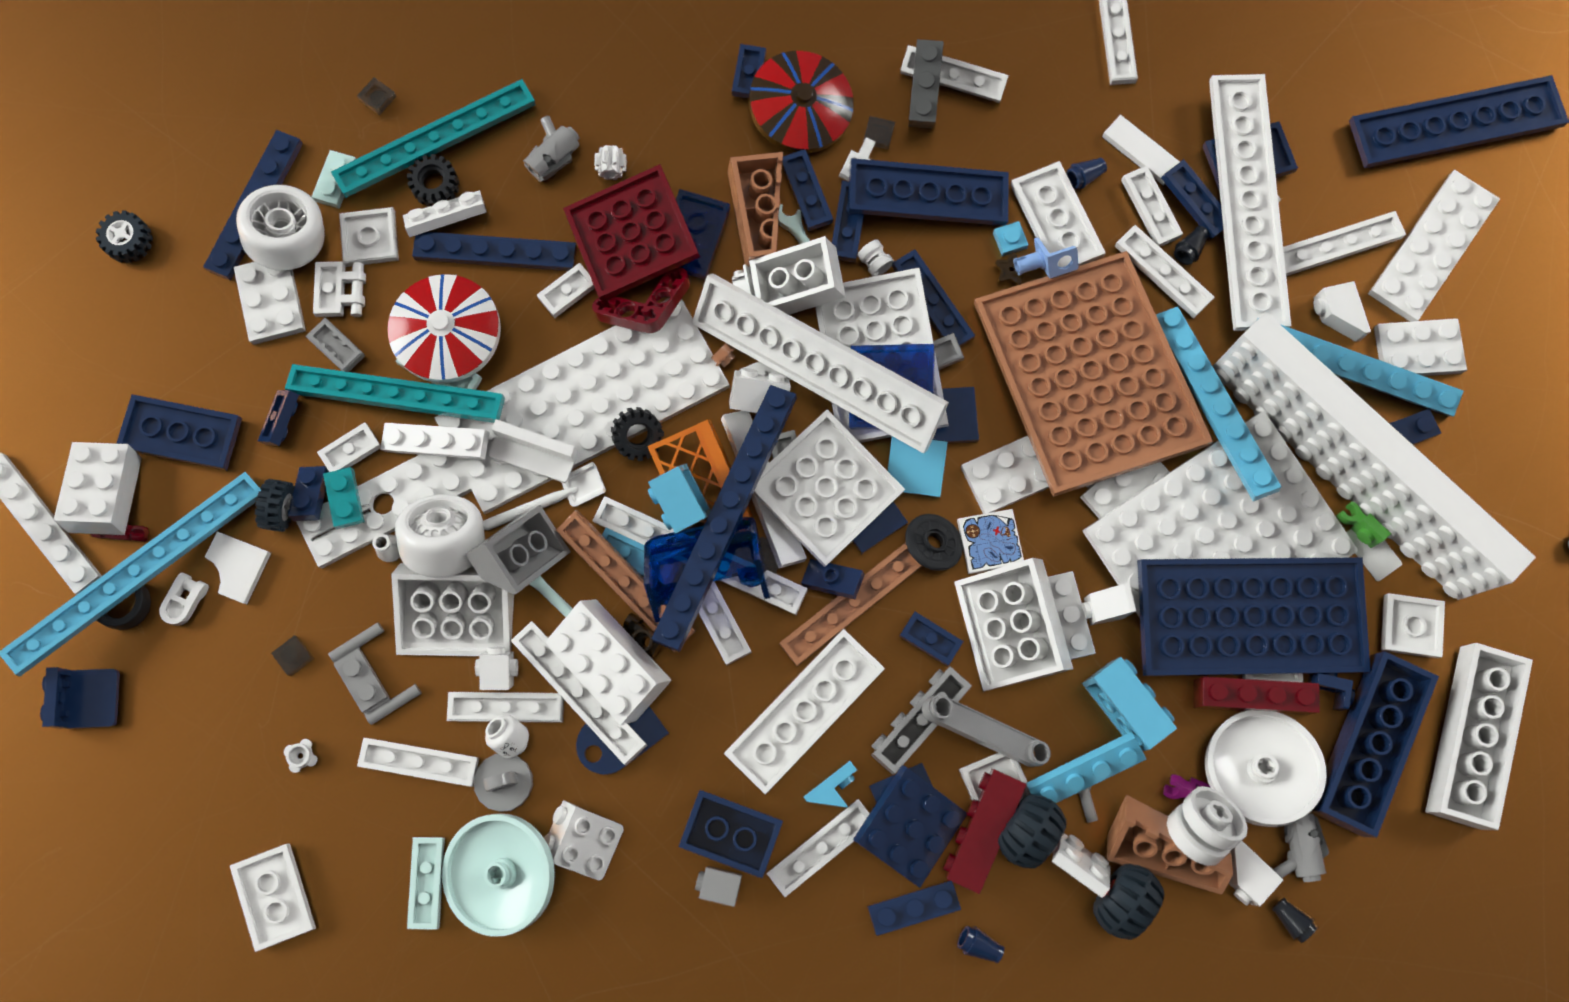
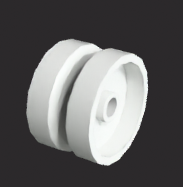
[1167,787,1248,866]

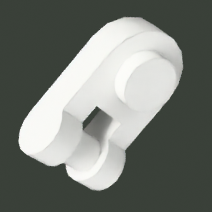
[159,572,209,626]

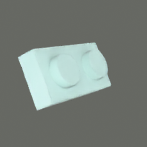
[312,150,356,209]

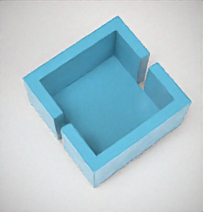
[648,464,711,533]

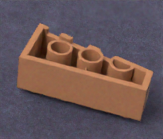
[727,152,783,267]
[1107,795,1233,895]

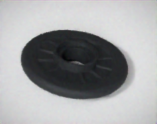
[905,514,963,571]

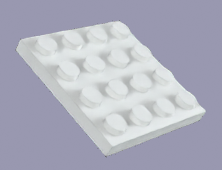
[753,409,905,567]

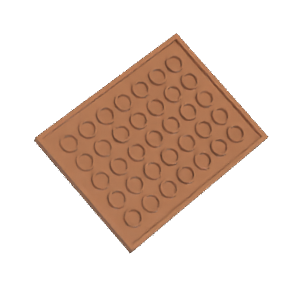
[974,251,1213,497]

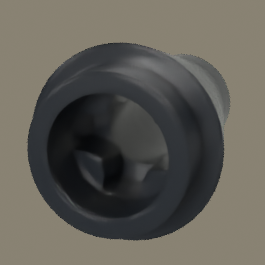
[1174,226,1210,265]
[1272,897,1318,943]

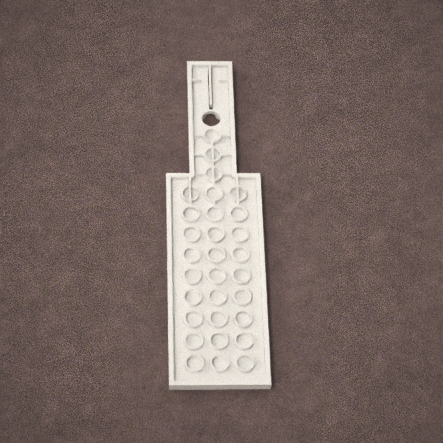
[296,298,730,569]

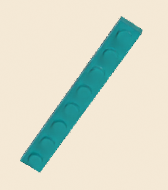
[331,79,536,198]
[284,364,505,423]

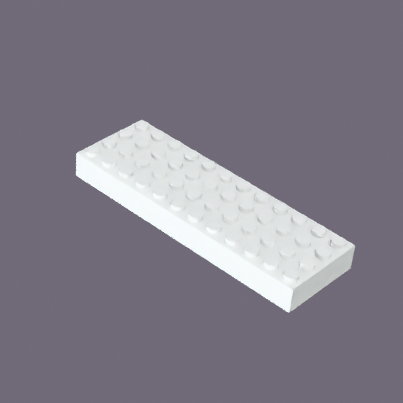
[1213,312,1536,600]

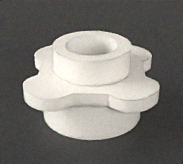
[284,739,317,773]

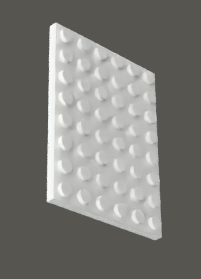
[1082,411,1359,617]

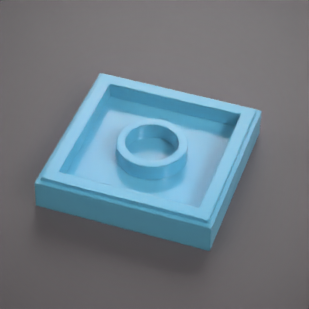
[887,436,948,497]

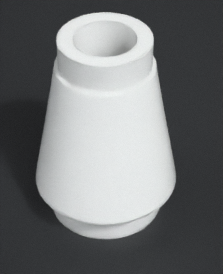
[373,534,400,562]

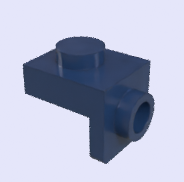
[1308,673,1355,711]

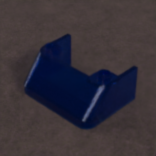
[644,517,770,623]

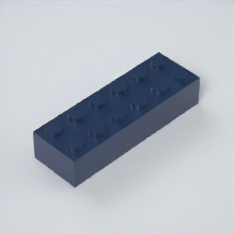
[1310,651,1439,838]

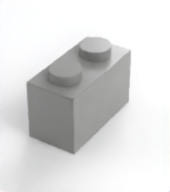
[695,866,743,907]

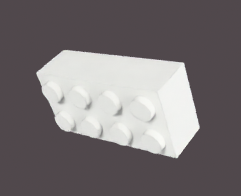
[545,599,672,725]

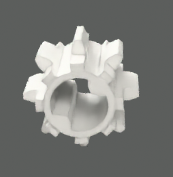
[594,145,627,180]

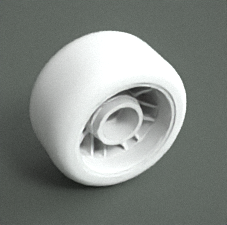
[236,185,325,270]
[395,494,485,577]

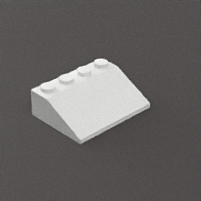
[955,558,1073,691]
[391,563,514,656]

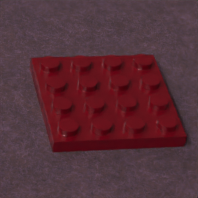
[563,164,700,302]

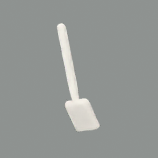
[483,462,606,530]

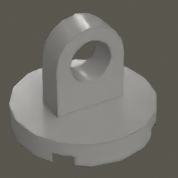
[474,754,533,812]

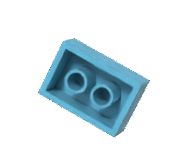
[1082,657,1177,751]

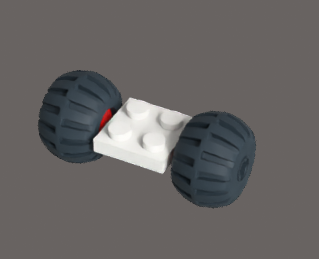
[998,795,1165,940]

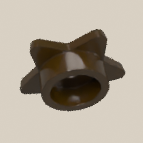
[995,252,1023,285]

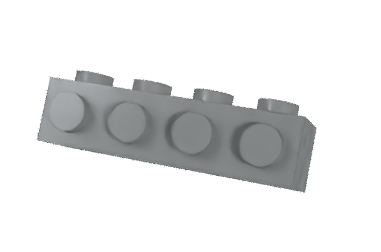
[871,667,972,775]

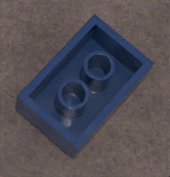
[678,790,783,878]

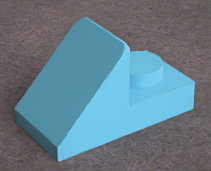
[803,761,857,808]

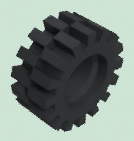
[407,154,460,207]
[611,407,664,461]

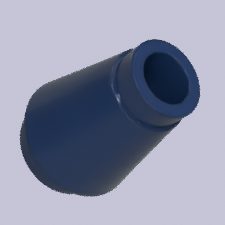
[1066,158,1107,189]
[958,926,1004,963]

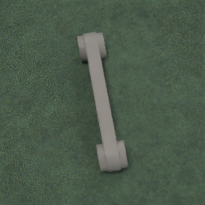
[922,695,1051,767]

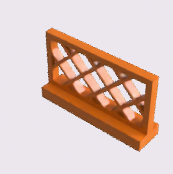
[647,419,755,537]

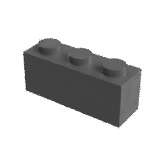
[909,39,944,129]

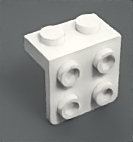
[544,800,623,880]

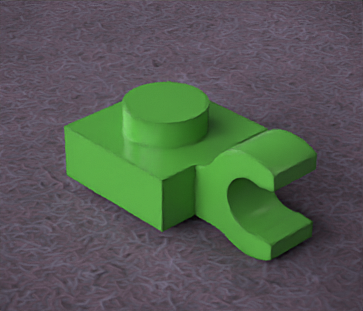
[1336,501,1391,548]

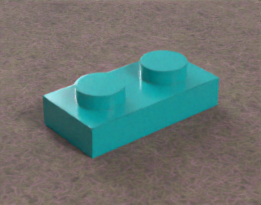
[323,467,364,529]

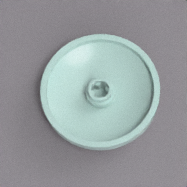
[442,814,555,937]

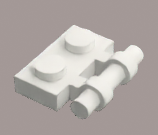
[313,261,366,317]

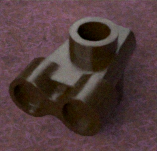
[623,613,662,658]

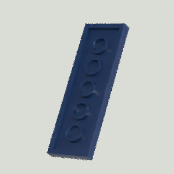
[848,158,1009,226]

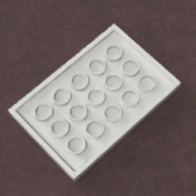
[816,268,949,443]

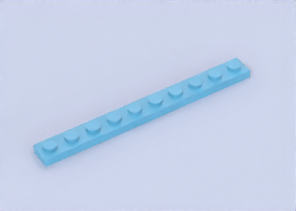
[0,472,261,677]

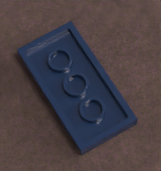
[116,394,242,471]

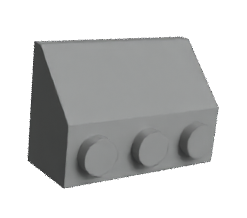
[465,505,571,595]

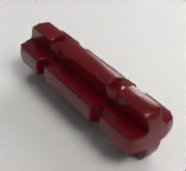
[90,525,149,542]

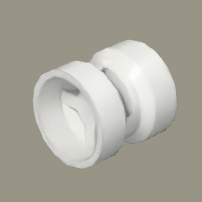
[857,239,894,277]

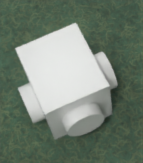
[475,646,518,690]

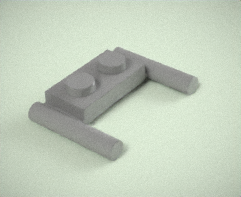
[328,622,421,725]

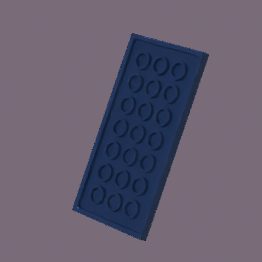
[1137,557,1371,676]

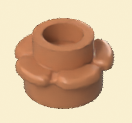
[711,343,736,367]

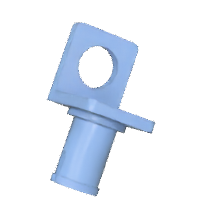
[1013,237,1079,279]

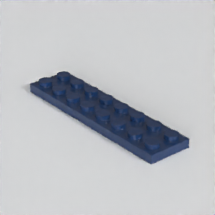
[1349,75,1569,168]

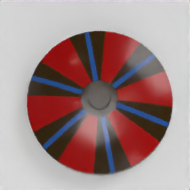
[748,51,854,153]

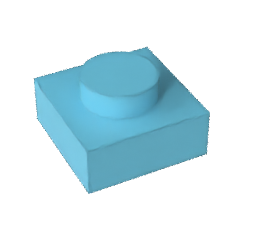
[993,221,1029,257]

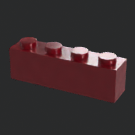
[1194,677,1320,715]
[943,769,1027,894]

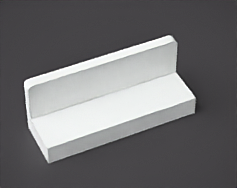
[488,419,578,483]

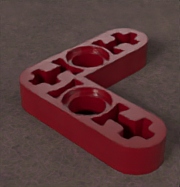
[592,267,690,333]

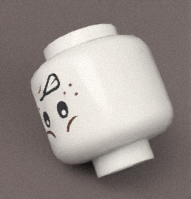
[485,715,529,758]

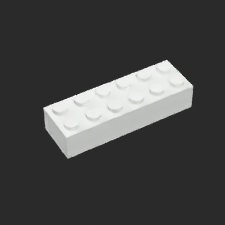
[1425,643,1533,830]

